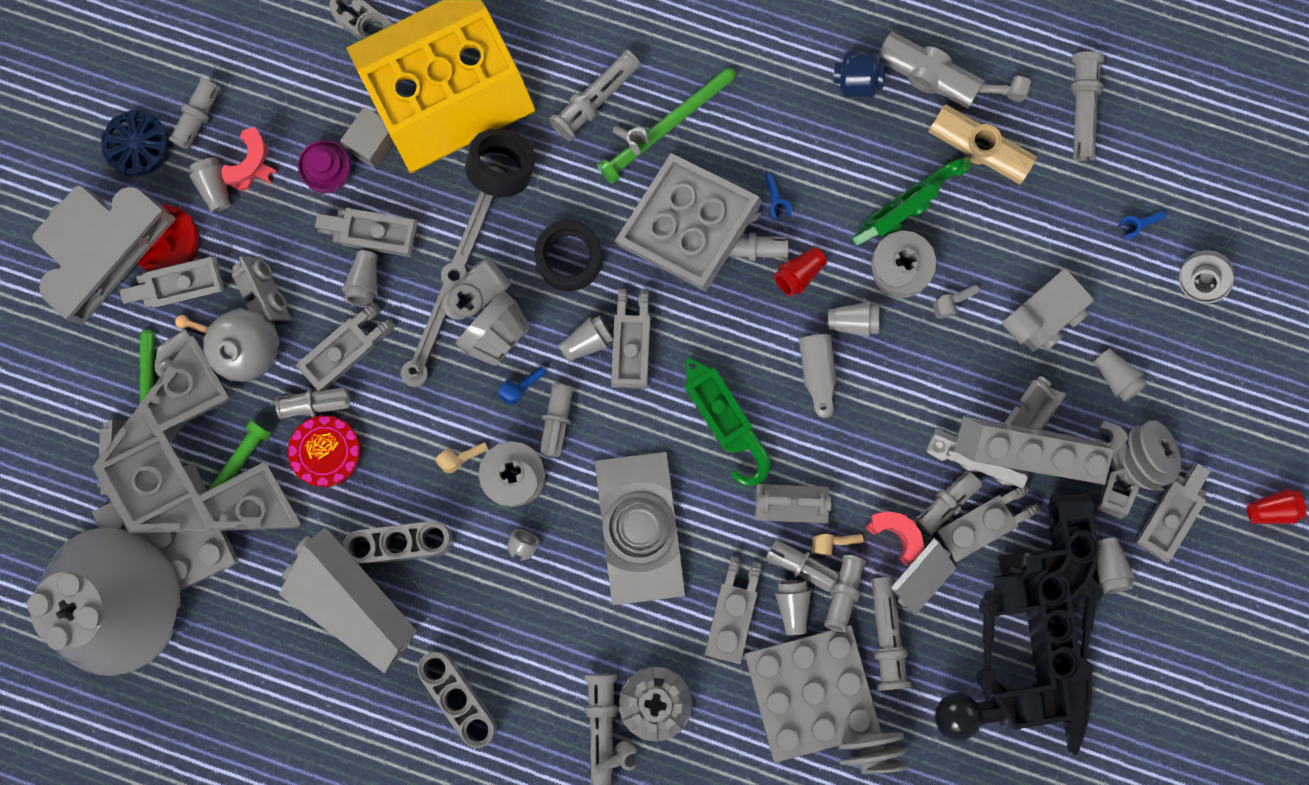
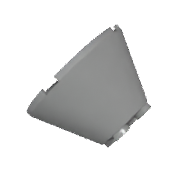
[27,527,180,676]

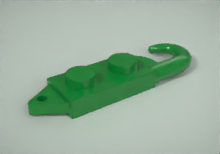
[852,158,972,246]
[684,357,771,486]

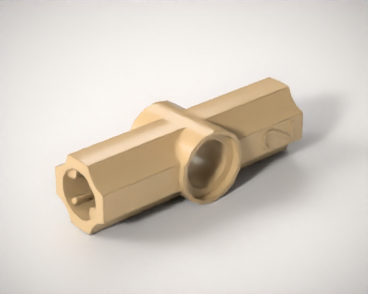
[928,104,1037,185]

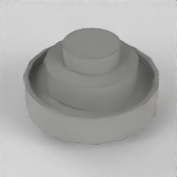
[1179,250,1235,304]

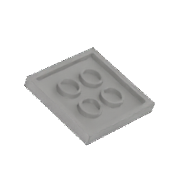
[615,153,762,292]
[92,464,239,591]
[744,625,881,763]

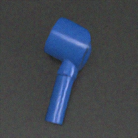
[765,173,792,221]
[1118,210,1166,240]
[498,367,546,405]

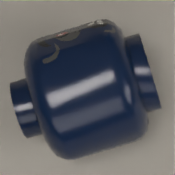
[834,51,886,98]

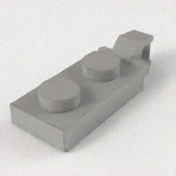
[315,208,418,257]
[119,255,225,308]
[927,429,1028,488]
[1134,464,1211,563]

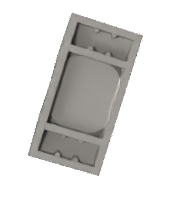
[595,452,685,605]

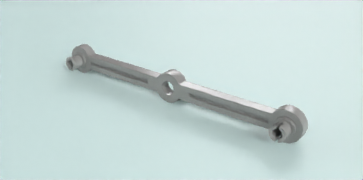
[401,166,504,388]

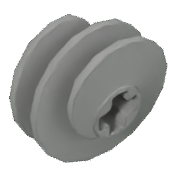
[871,230,937,298]
[1122,420,1181,490]
[478,441,546,507]
[838,732,908,774]

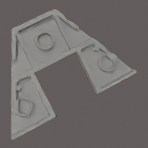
[93,336,301,533]

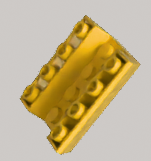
[346,0,536,174]

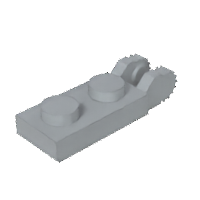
[611,289,650,389]
[296,303,395,392]
[936,484,1041,563]
[704,556,761,664]

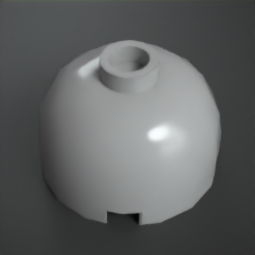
[203,308,280,382]

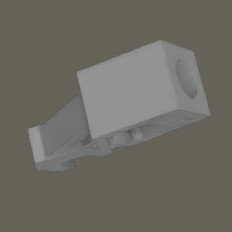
[1095,420,1140,519]

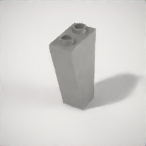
[279,528,417,674]

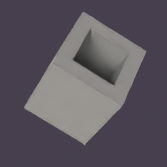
[340,107,394,170]

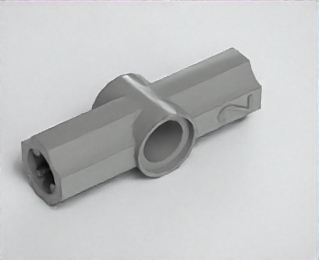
[878,31,984,109]

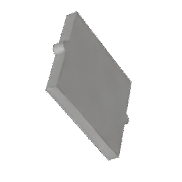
[891,539,956,615]

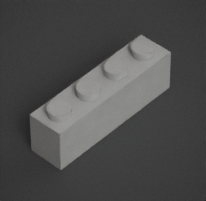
[954,416,1114,485]

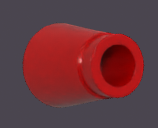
[774,247,827,297]
[1246,488,1306,524]

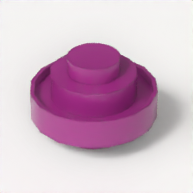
[298,140,352,194]

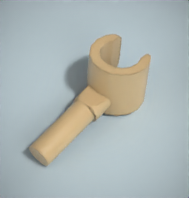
[436,442,488,473]
[811,534,863,556]

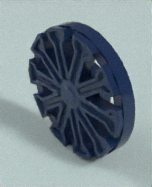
[101,110,170,176]

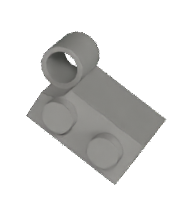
[1001,268,1094,352]

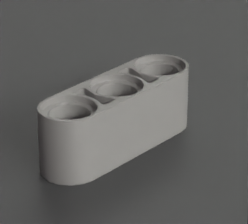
[343,521,453,565]
[417,652,497,748]

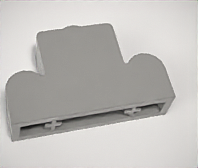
[32,186,176,325]

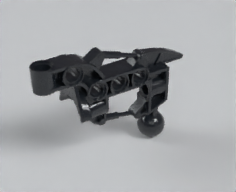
[934,492,1103,755]

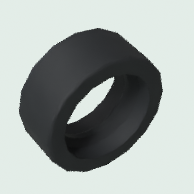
[465,129,536,197]
[534,220,603,292]

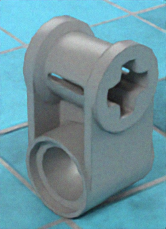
[442,256,512,320]

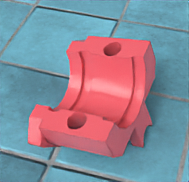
[221,127,277,191]
[865,511,924,566]

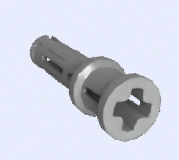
[549,50,641,142]
[1071,51,1104,161]
[871,577,912,691]
[584,674,618,785]

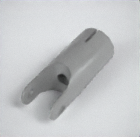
[799,334,837,418]

